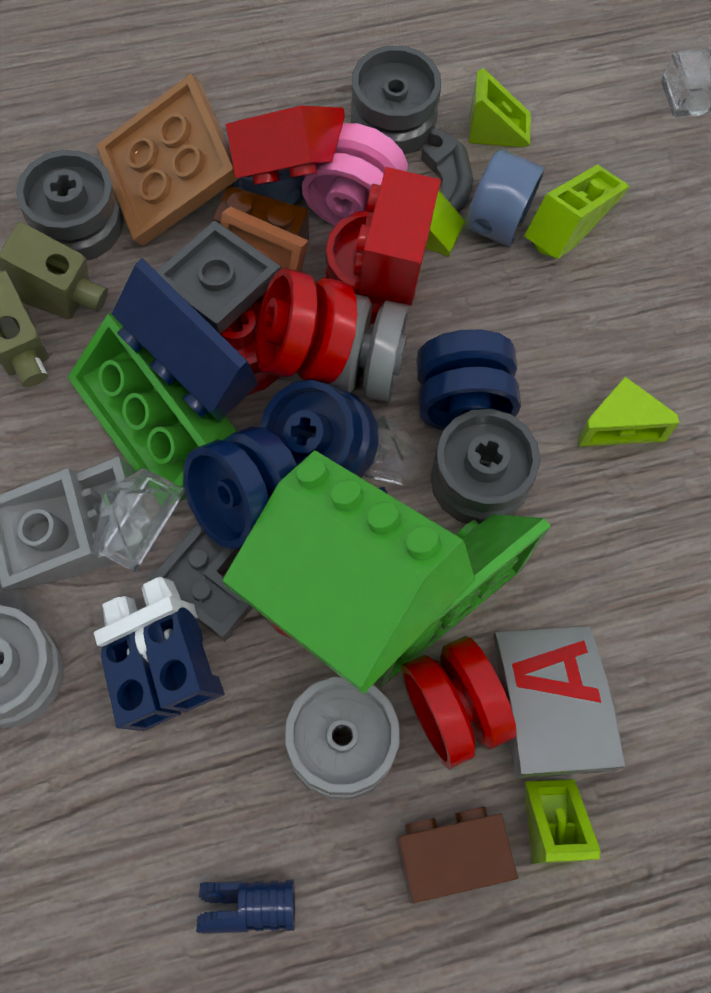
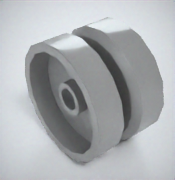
[329,294,409,403]
[0,605,64,728]
[285,677,400,799]

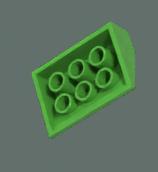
[222,450,475,694]
[376,514,551,688]

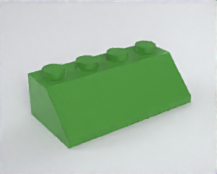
[67,313,238,510]

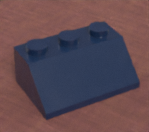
[112,258,259,422]

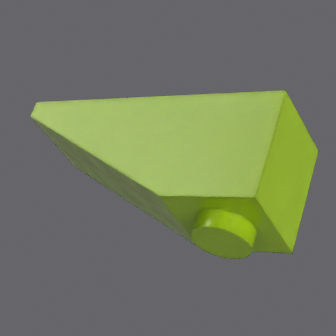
[524,164,630,260]

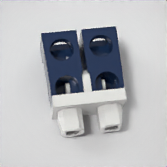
[94,577,225,731]

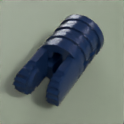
[196,879,295,934]

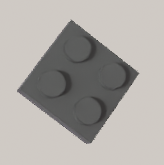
[156,220,281,334]

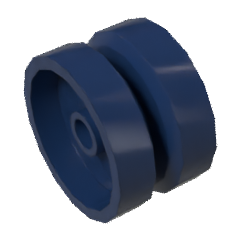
[416,329,521,430]
[259,380,379,478]
[183,426,297,549]

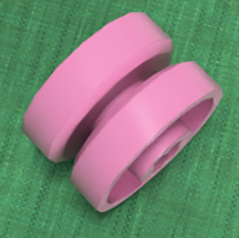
[302,123,408,226]

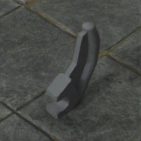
[421,128,474,212]

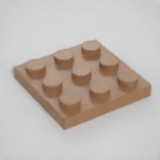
[96,73,239,246]

